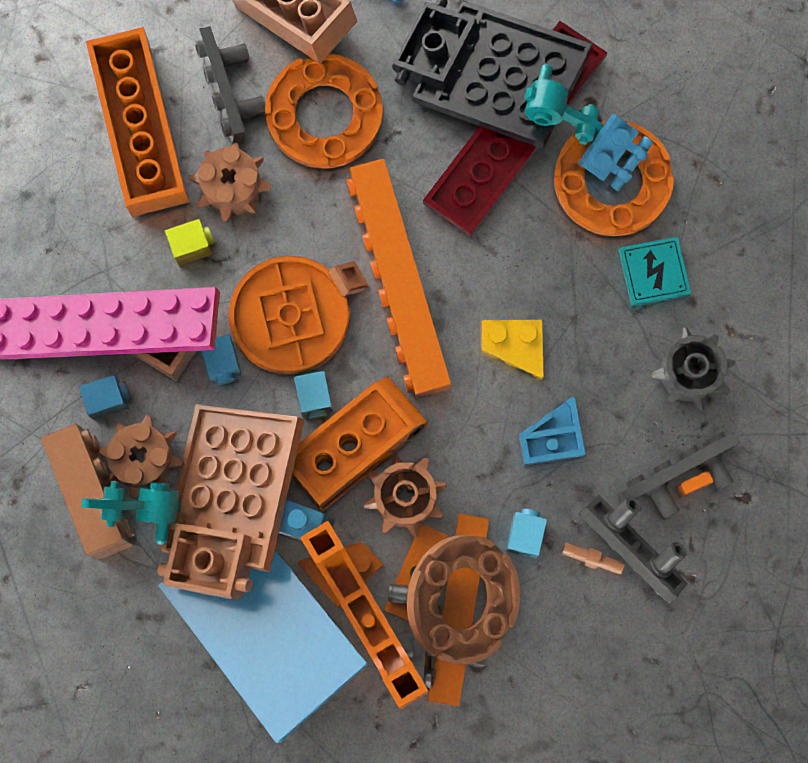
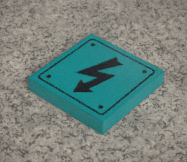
[618,237,692,307]

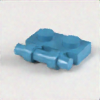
[578,113,654,192]

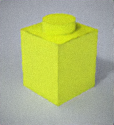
[165,219,215,266]

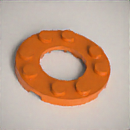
[265,53,383,169]
[554,121,674,236]

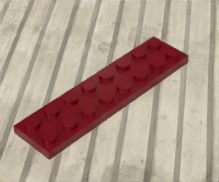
[423,21,608,237]

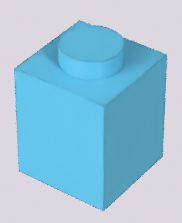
[294,371,333,421]
[506,509,547,558]

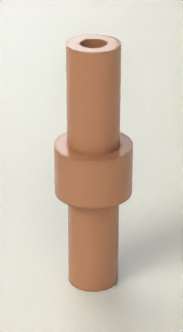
[562,542,625,575]

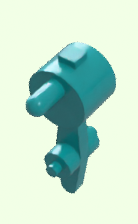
[524,64,604,145]
[81,481,181,545]

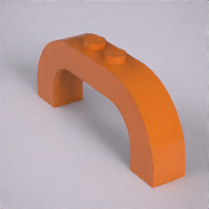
[300,521,429,710]

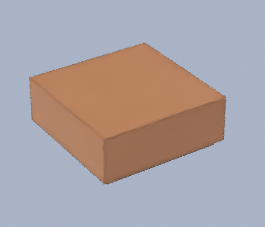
[328,261,369,297]

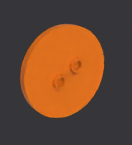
[228,256,350,375]

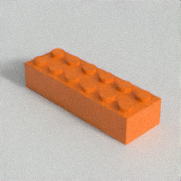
[86,27,190,217]

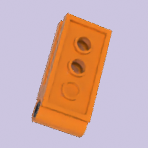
[291,376,428,513]

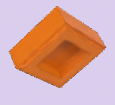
[675,471,714,498]

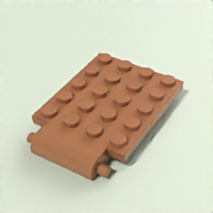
[157,404,304,600]

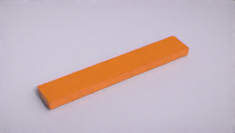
[428,514,489,706]

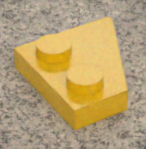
[481,320,544,379]

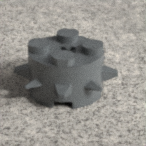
[652,328,735,410]

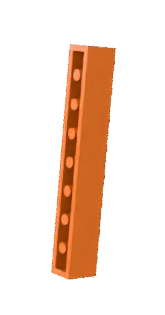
[346,158,451,400]

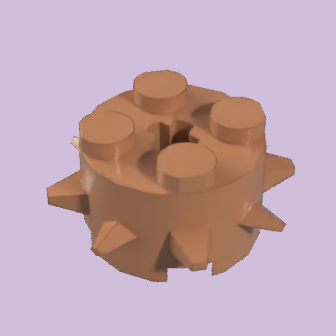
[190,143,271,222]
[99,415,184,500]
[363,454,447,537]

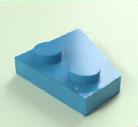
[519,397,586,466]

